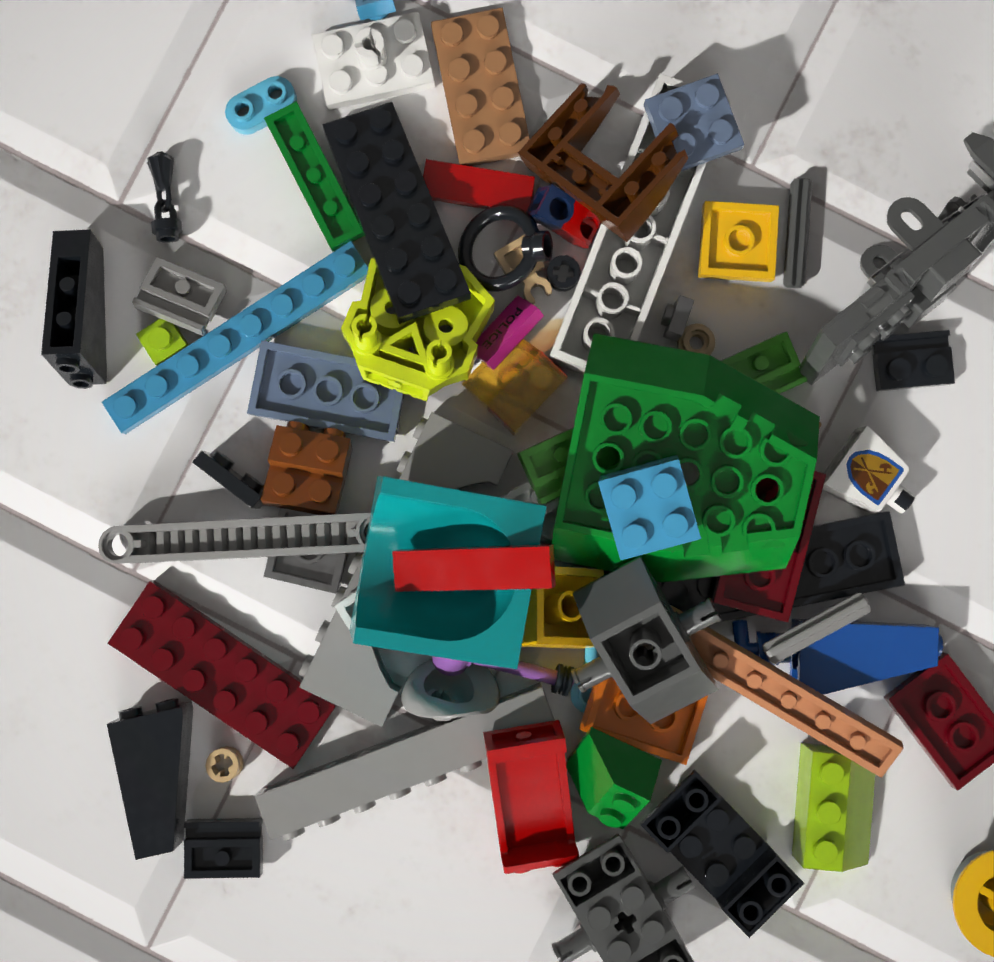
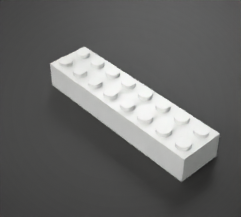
[549,73,731,375]

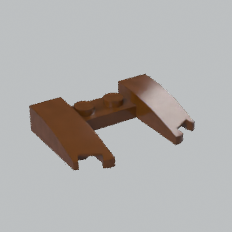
[518,83,689,242]

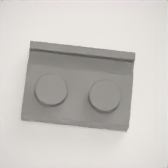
[132,257,227,336]

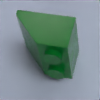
[566,727,662,829]

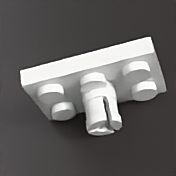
[311,11,435,110]

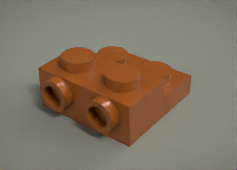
[261,421,353,515]

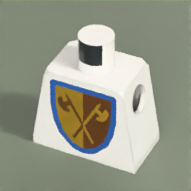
[822,426,915,513]

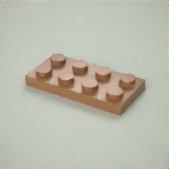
[431,7,530,166]

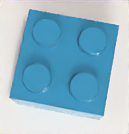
[598,455,701,561]

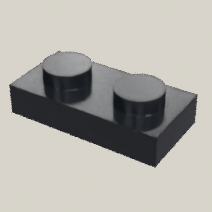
[192,450,264,509]

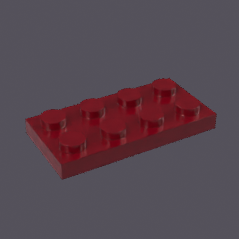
[712,471,826,622]

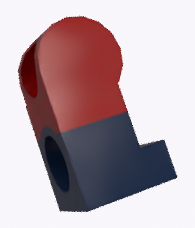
[526,184,601,248]

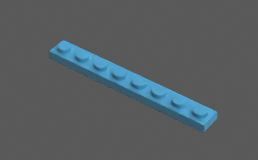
[102,241,368,434]

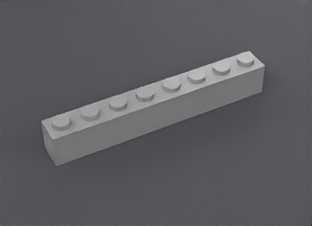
[255,682,554,841]

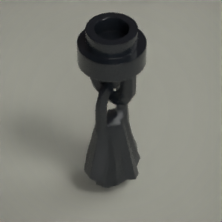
[147,151,183,243]

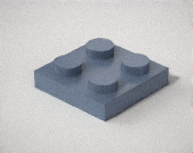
[644,73,745,172]

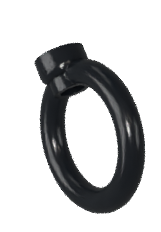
[458,205,553,292]

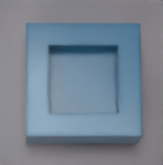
[355,0,396,21]

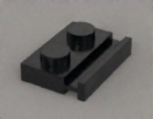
[872,330,955,392]
[184,818,263,879]

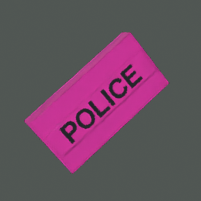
[476,295,544,370]

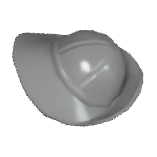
[400,659,500,721]

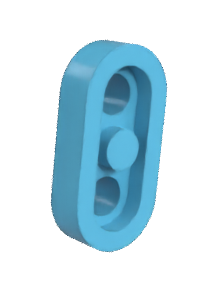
[225,76,297,135]

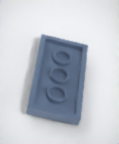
[247,340,404,442]

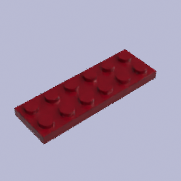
[107,580,337,769]

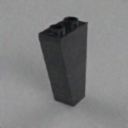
[41,229,107,389]
[107,698,193,860]

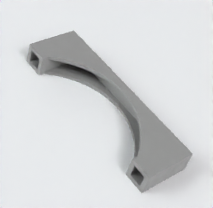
[299,412,513,727]

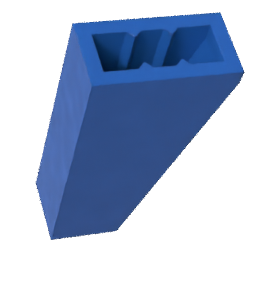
[790,619,943,695]

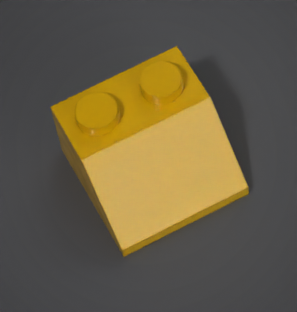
[521,566,604,649]

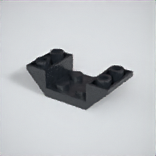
[640,769,805,938]

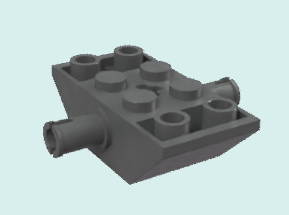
[571,555,722,724]
[552,833,696,962]

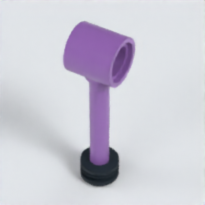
[432,656,574,696]

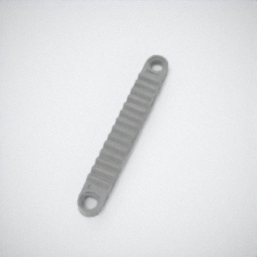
[98,513,371,564]

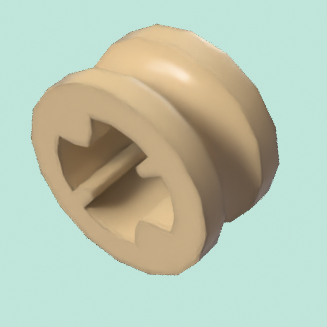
[205,746,244,783]

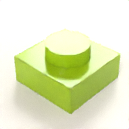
[136,319,189,366]

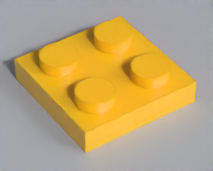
[698,201,779,282]

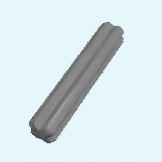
[762,593,871,664]

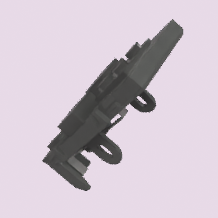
[800,132,994,386]

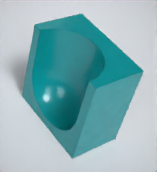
[349,476,547,669]

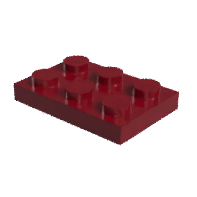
[883,652,994,791]

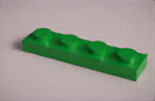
[264,101,364,252]

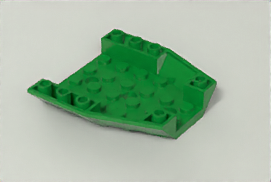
[552,333,820,582]

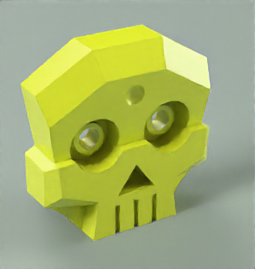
[341,258,495,402]

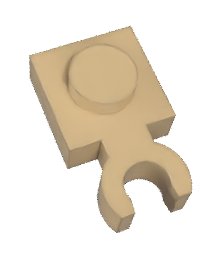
[494,235,552,305]

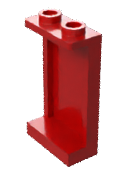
[483,720,579,874]

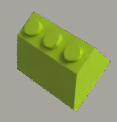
[792,743,875,872]

